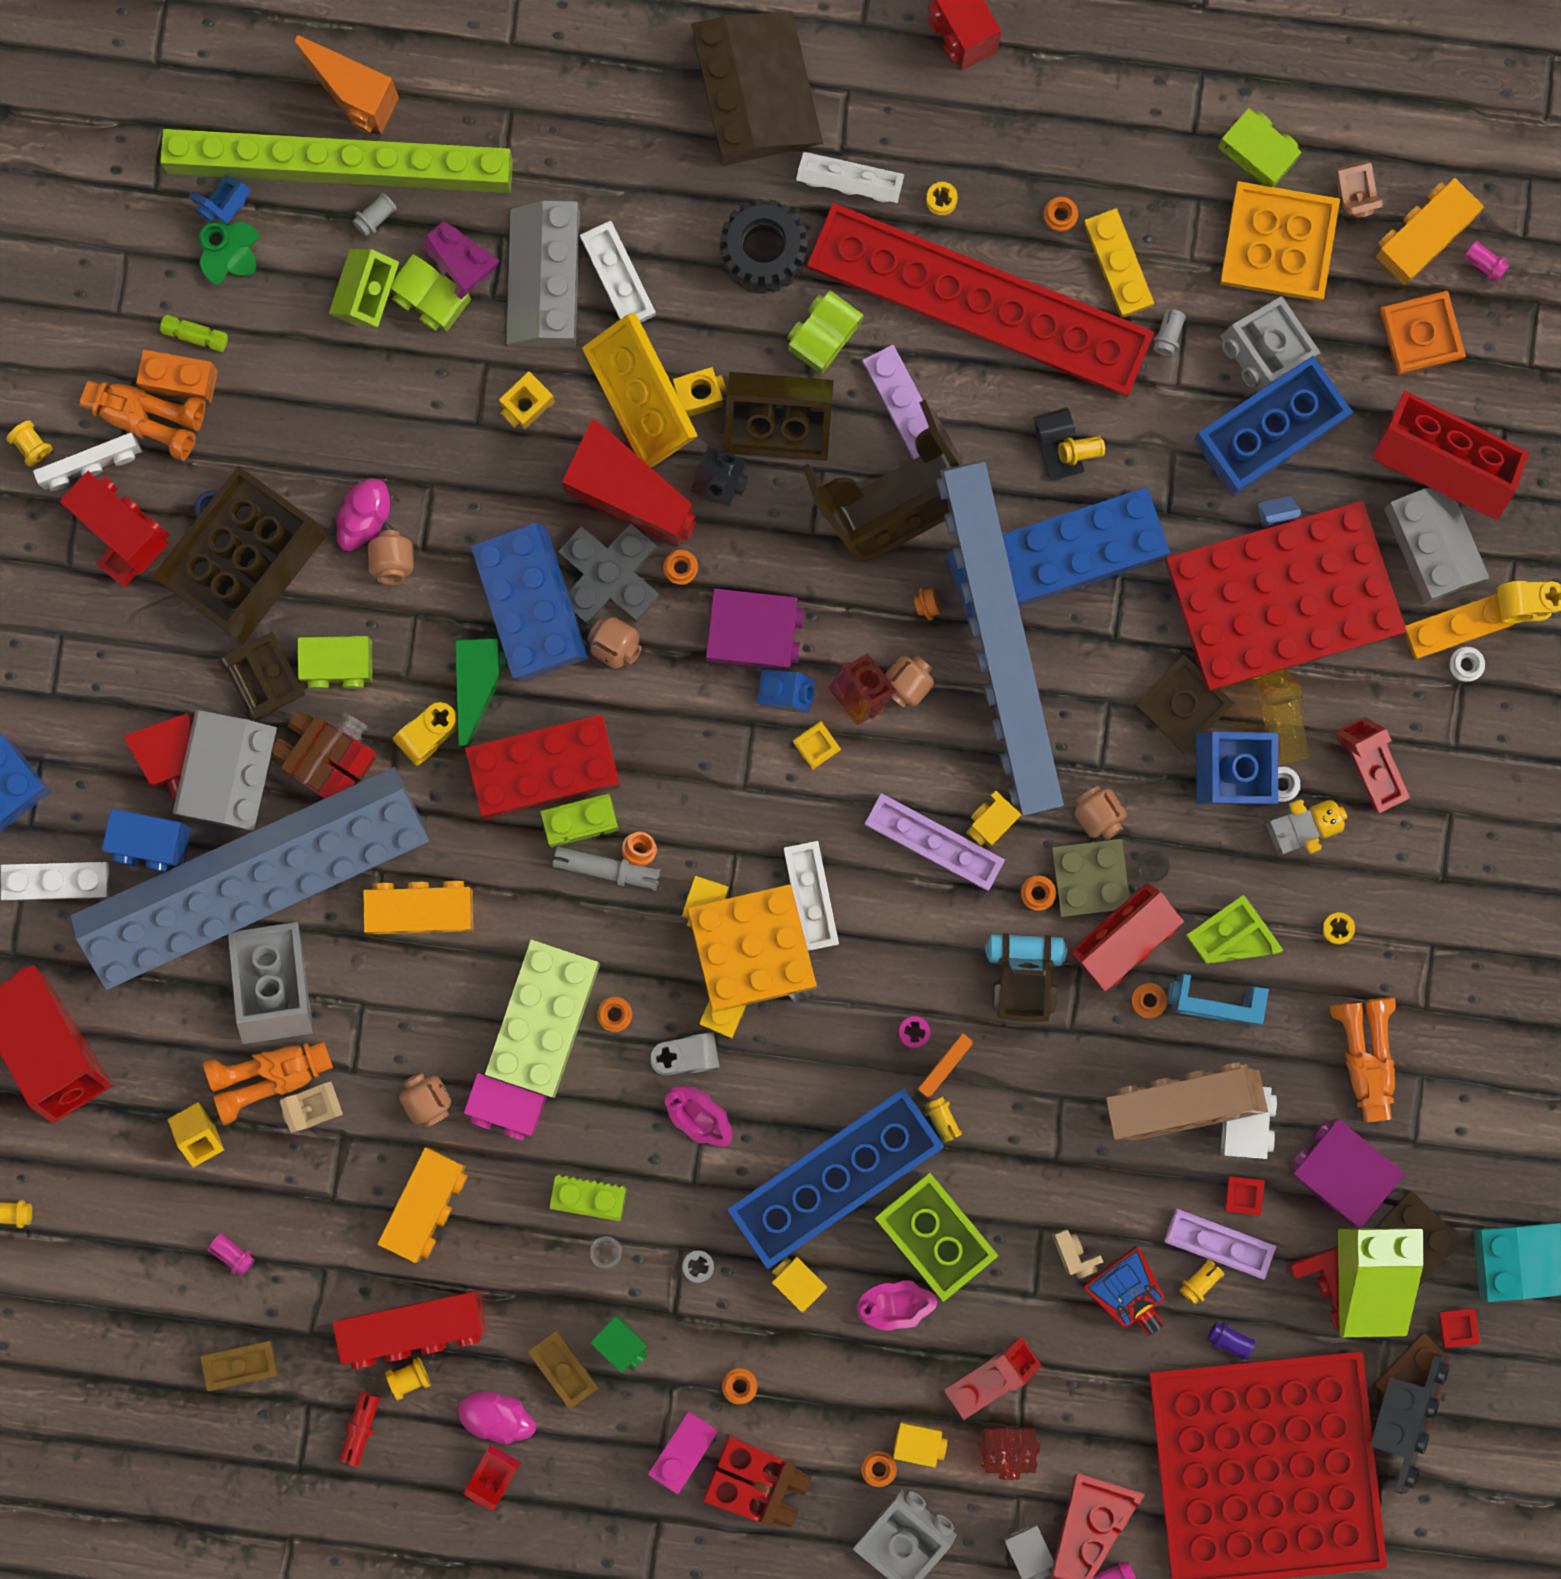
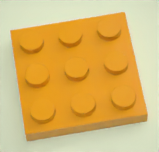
[1220,181,1340,302]
[687,884,817,1013]

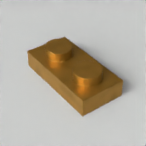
[528,1330,599,1410]
[200,1340,279,1392]

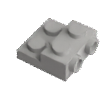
[1220,296,1321,392]
[853,1489,957,1579]

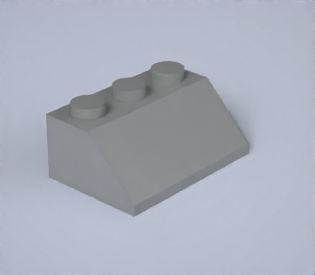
[1384,487,1489,605]
[173,710,277,831]

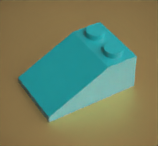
[1473,1223,1561,1302]

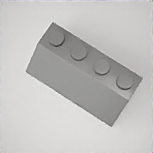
[506,201,580,348]

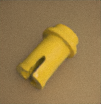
[1058,435,1105,466]
[924,1096,962,1144]
[0,1200,32,1228]
[1179,1259,1225,1305]

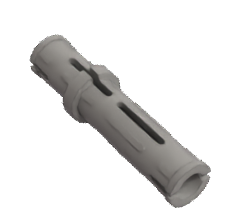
[553,846,661,891]

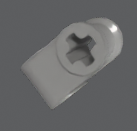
[650,1033,720,1076]

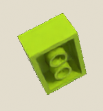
[874,1172,998,1302]

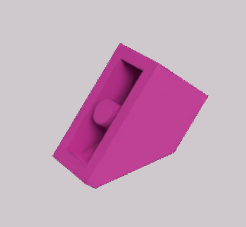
[648,1411,718,1494]

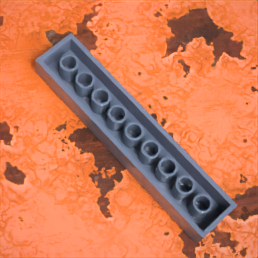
[71,767,429,990]

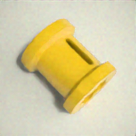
[6,420,53,467]
[385,1357,431,1401]

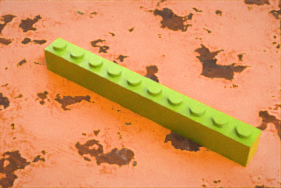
[161,129,513,193]

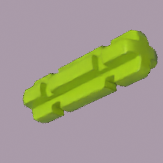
[160,315,228,352]

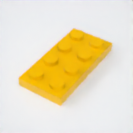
[582,313,698,468]

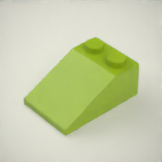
[1338,1228,1423,1338]

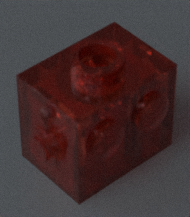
[828,653,897,726]
[979,1427,1040,1480]

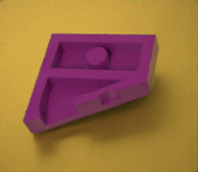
[422,221,499,299]

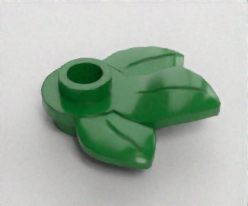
[198,221,260,286]

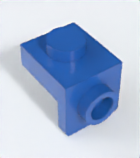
[188,175,251,224]
[756,669,815,713]

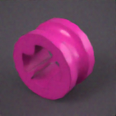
[898,1016,931,1048]

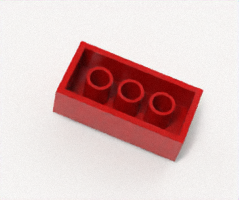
[1372,390,1529,521]
[465,714,621,820]
[333,1290,488,1370]

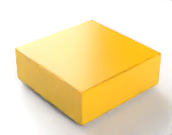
[792,721,841,771]

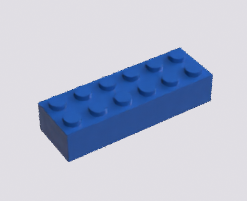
[946,487,1170,624]
[727,1088,944,1269]

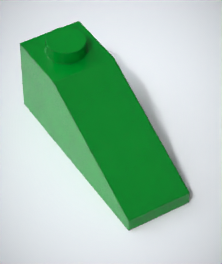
[455,639,507,749]

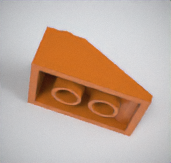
[295,35,399,134]

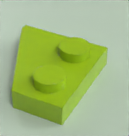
[1185,895,1283,965]

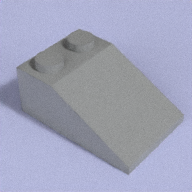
[228,922,313,1044]

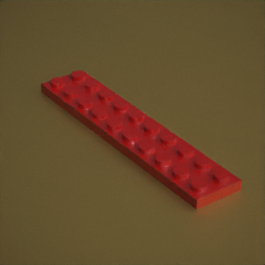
[807,203,1154,398]

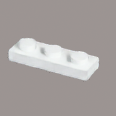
[796,152,904,203]
[580,221,656,323]
[33,433,142,491]
[784,841,839,951]
[1,862,109,901]

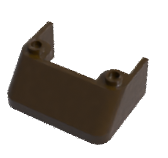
[802,399,963,561]

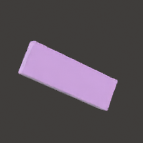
[1163,1208,1277,1280]

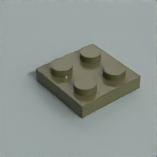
[1051,839,1130,918]

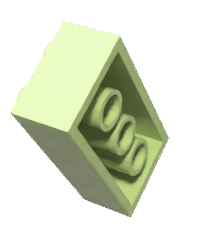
[485,940,600,1098]

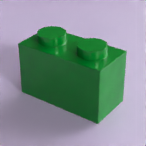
[591,1314,649,1373]

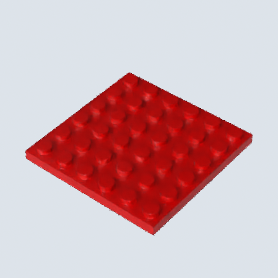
[1149,1351,1387,1579]

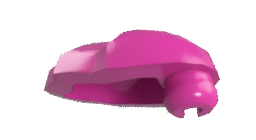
[335,478,390,552]
[664,1085,733,1147]
[857,1281,938,1331]
[457,1391,536,1445]

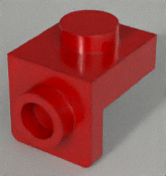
[463,1444,521,1511]

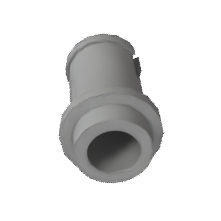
[352,193,397,236]
[1152,309,1186,356]

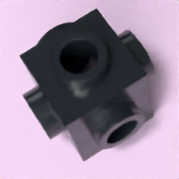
[690,446,749,507]

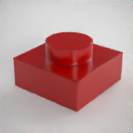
[1224,1176,1265,1216]
[1438,1308,1480,1348]

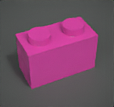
[464,1073,547,1141]

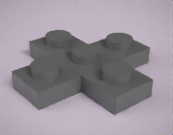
[558,523,660,625]

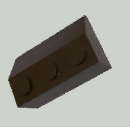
[724,372,834,461]

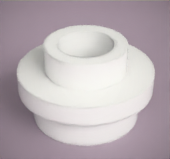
[1449,647,1485,682]
[1278,767,1300,802]

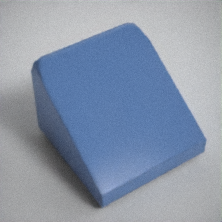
[1257,496,1301,528]

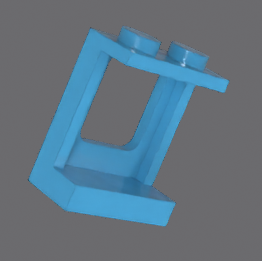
[1166,974,1269,1027]

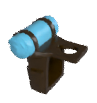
[985,933,1067,1022]

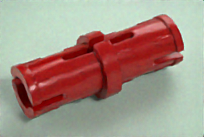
[338,1391,381,1467]

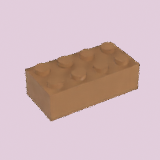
[1106,1063,1268,1142]

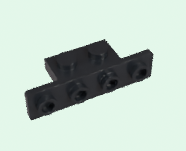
[1370,1353,1450,1494]

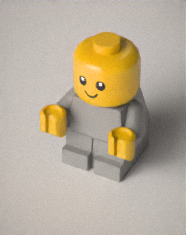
[1265,799,1347,857]

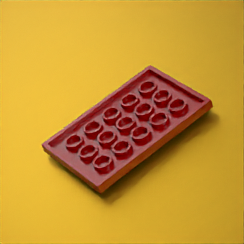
[1164,501,1407,692]

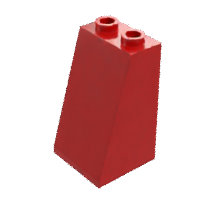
[562,419,696,547]
[0,965,113,1124]

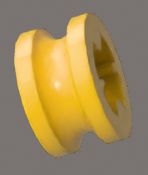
[926,182,958,216]
[1322,912,1355,945]

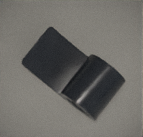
[1033,407,1085,481]

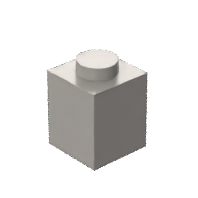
[1003,1522,1054,1579]

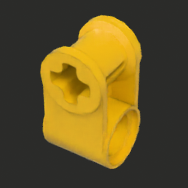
[1496,581,1561,624]
[393,702,458,766]

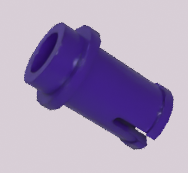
[1207,1321,1255,1360]

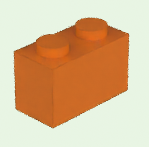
[136,349,218,404]

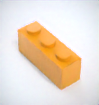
[1376,178,1484,286]
[364,881,474,935]
[377,1147,468,1263]

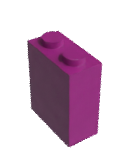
[706,589,804,672]
[1289,1119,1405,1229]

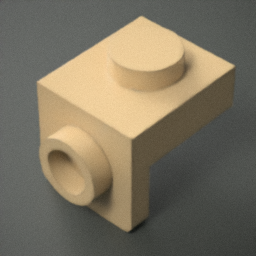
[280,1082,343,1133]

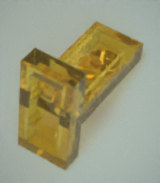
[1252,669,1310,766]

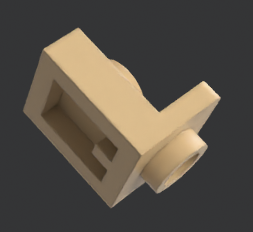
[1051,1229,1103,1279]

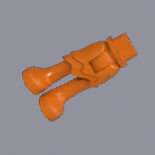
[79,381,206,461]
[1329,997,1396,1122]
[203,1042,333,1125]

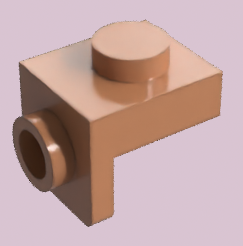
[1334,160,1383,217]

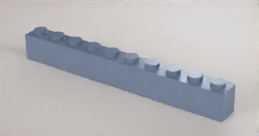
[936,460,1064,816]

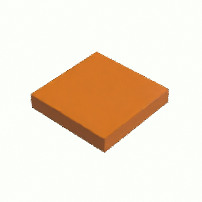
[1379,291,1466,376]
[915,1034,973,1098]

